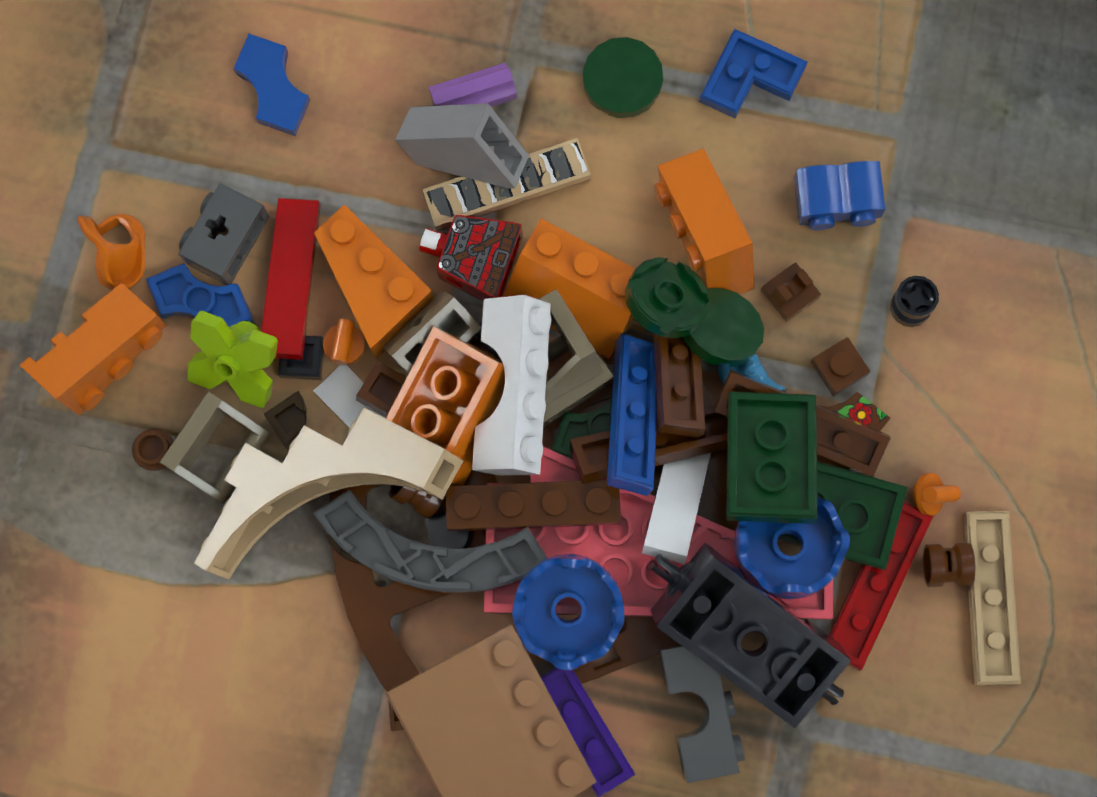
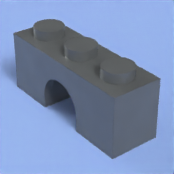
[658,645,745,783]

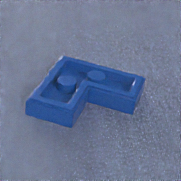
[699,28,808,119]

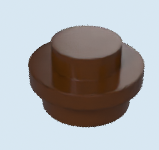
[132,429,174,471]

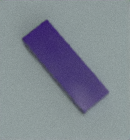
[540,667,636,797]

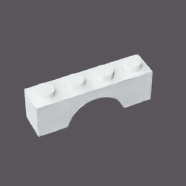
[472,295,551,476]

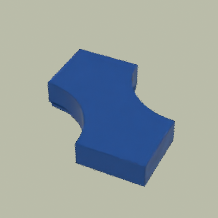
[234,33,310,136]
[146,263,255,327]

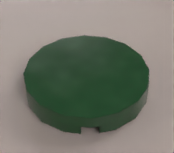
[583,37,663,118]
[625,257,709,338]
[683,288,764,367]

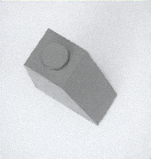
[395,103,529,188]

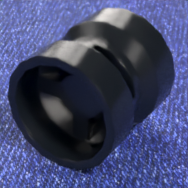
[890,275,939,327]

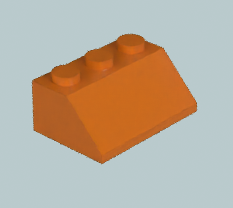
[503,218,635,361]
[386,326,505,486]

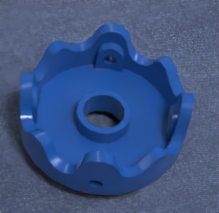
[734,498,850,599]
[512,554,624,670]

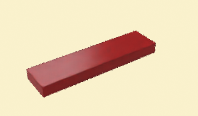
[261,198,321,360]
[828,502,934,671]

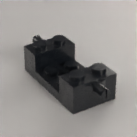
[649,543,851,728]

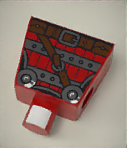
[419,215,523,302]

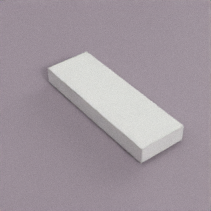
[642,453,711,564]

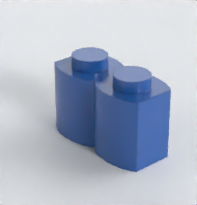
[794,161,885,231]

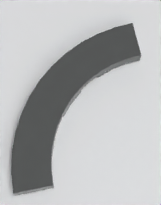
[313,490,547,593]

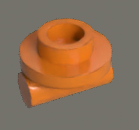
[323,319,365,365]
[913,473,961,516]

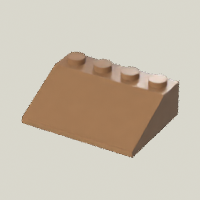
[385,624,596,797]

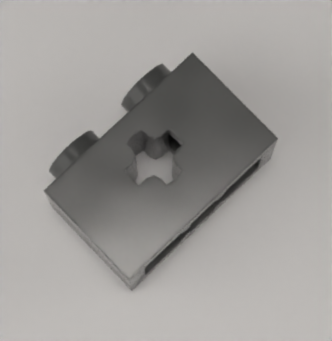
[178,183,270,285]

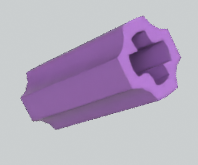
[429,62,517,107]

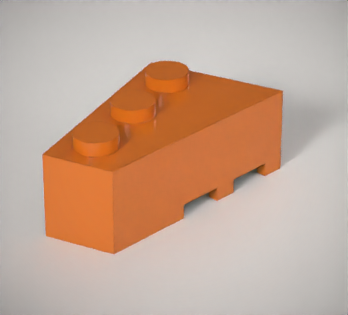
[654,148,755,294]
[314,205,434,359]
[20,283,167,416]

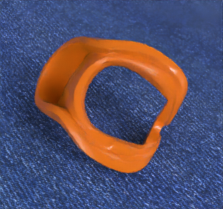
[77,214,145,290]

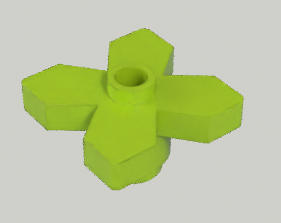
[187,311,278,408]

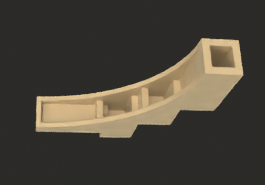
[194,408,463,580]

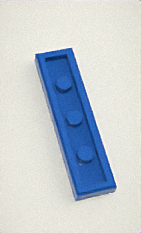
[607,333,657,496]

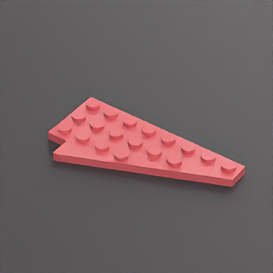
[484,447,833,620]

